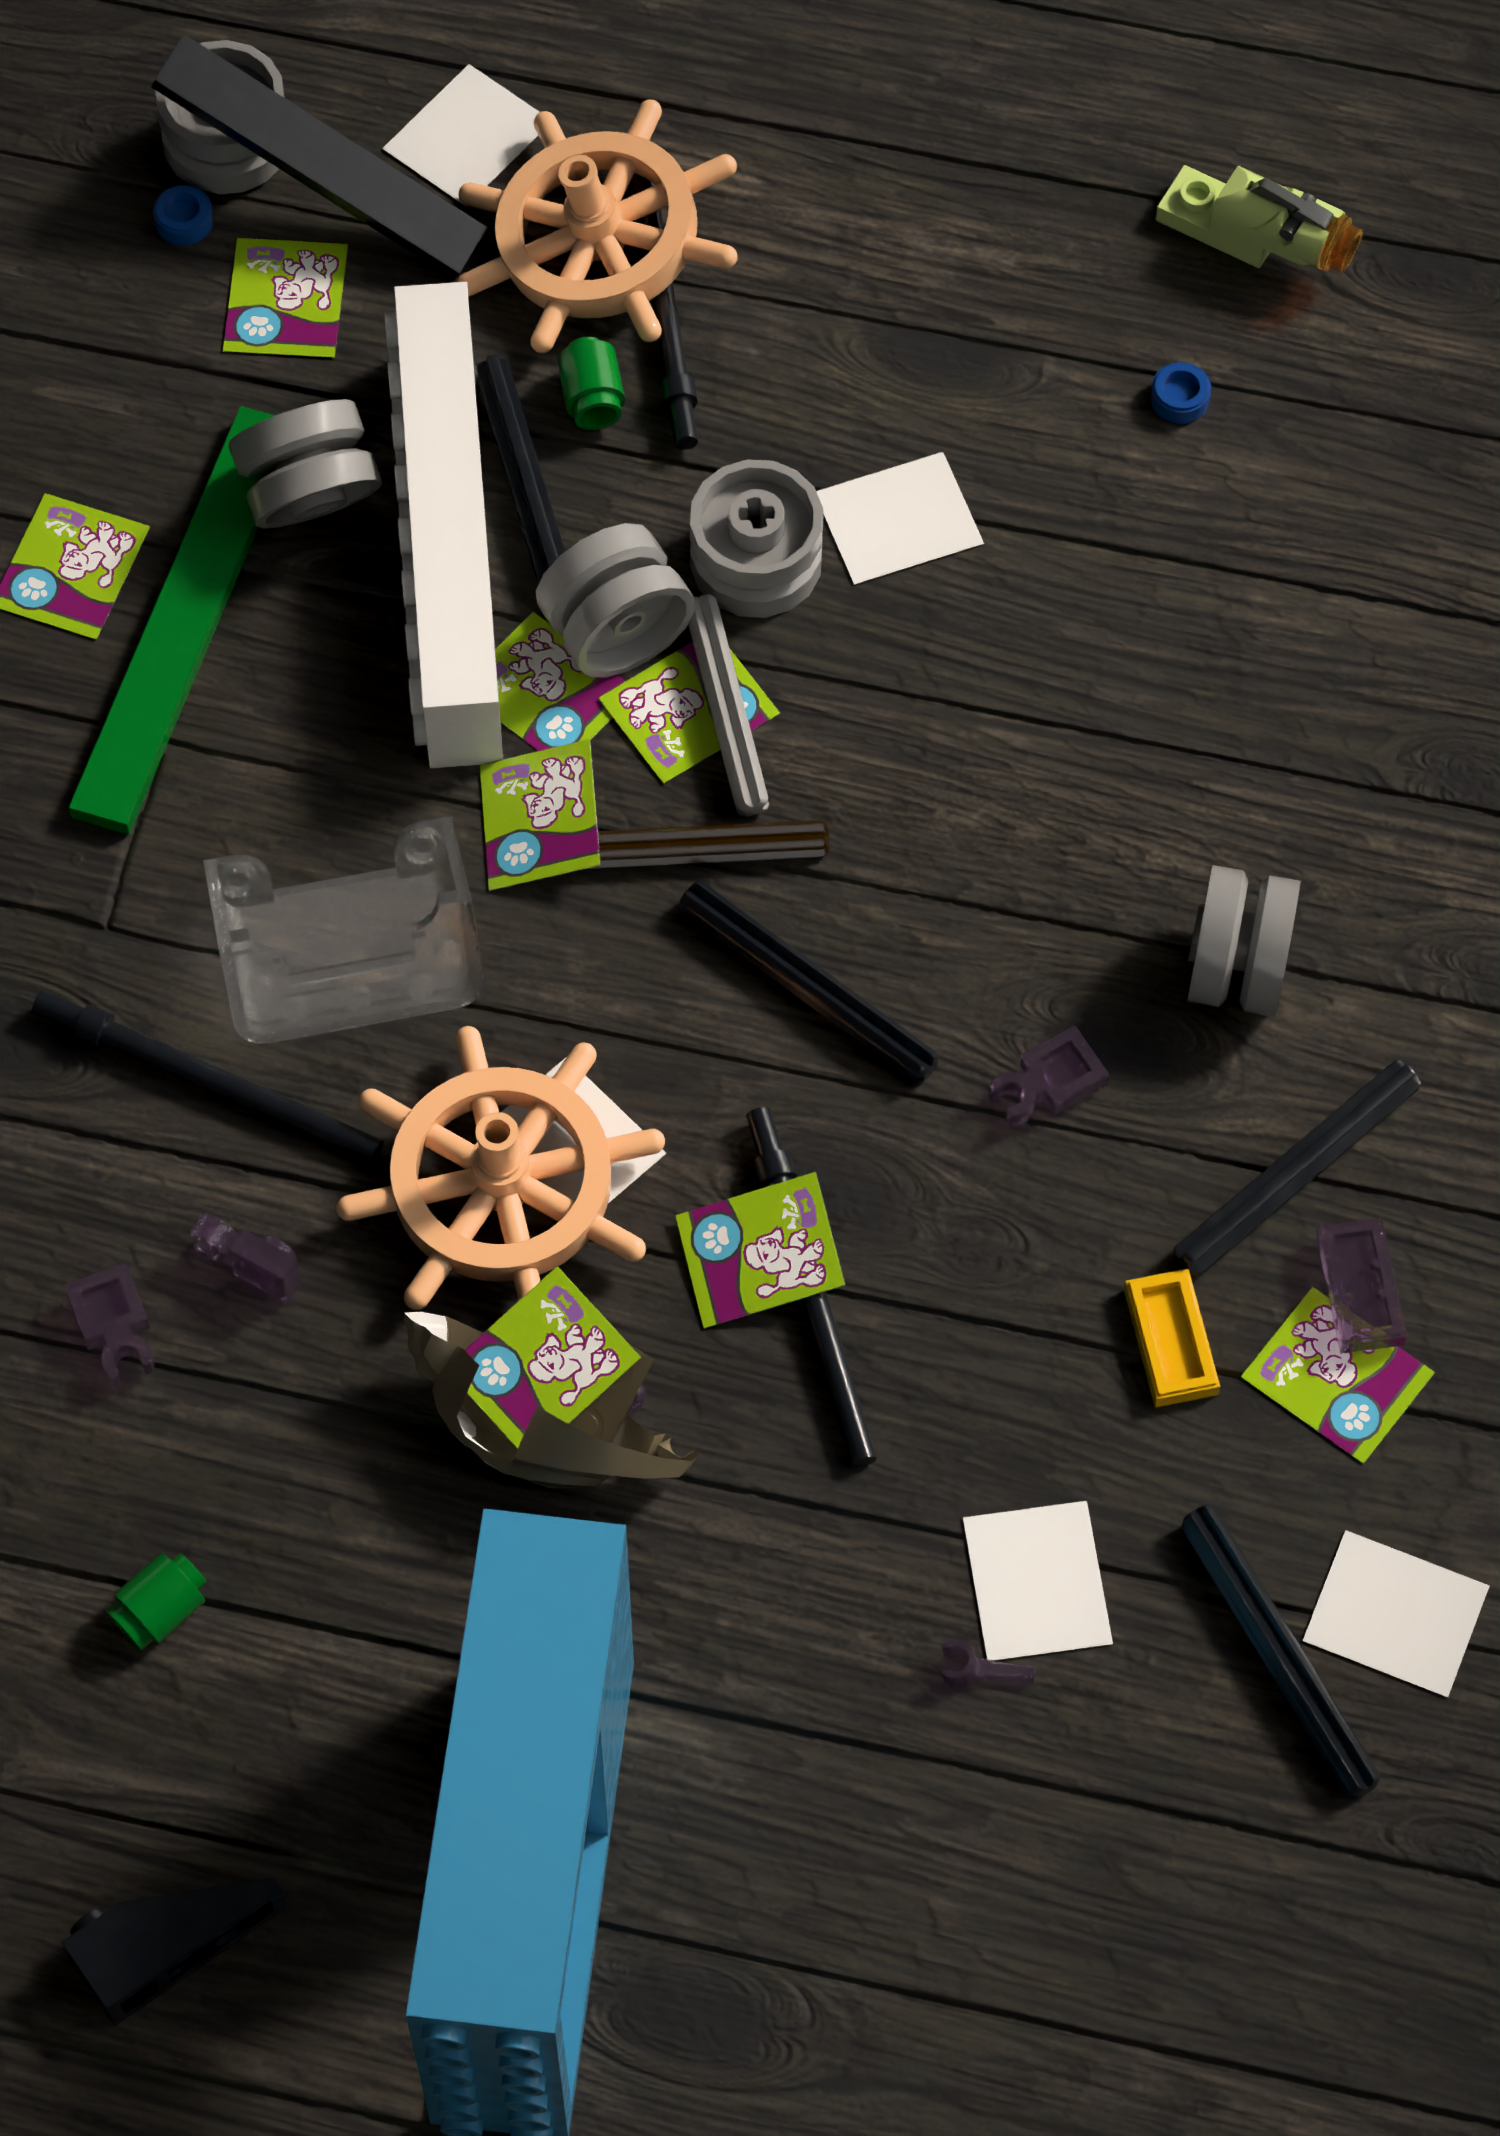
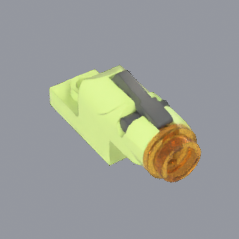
[1156,165,1363,273]

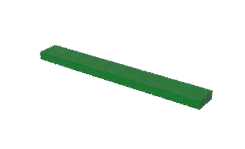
[69,406,276,835]

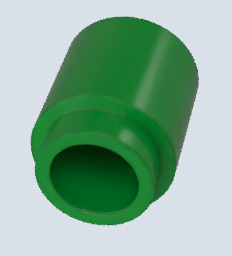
[557,337,625,430]
[105,1552,207,1651]

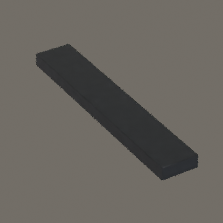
[151,34,487,280]

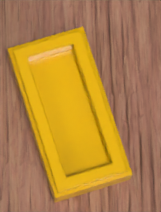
[1124,1269,1220,1408]

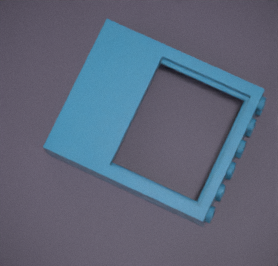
[406,1509,634,2136]

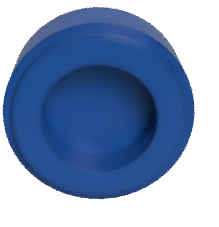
[153,185,214,246]
[1150,362,1211,424]

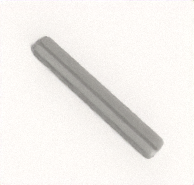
[688,594,769,817]

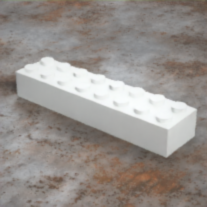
[384,282,503,768]

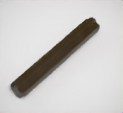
[589,820,829,869]

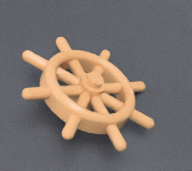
[457,99,738,353]
[336,1026,665,1310]

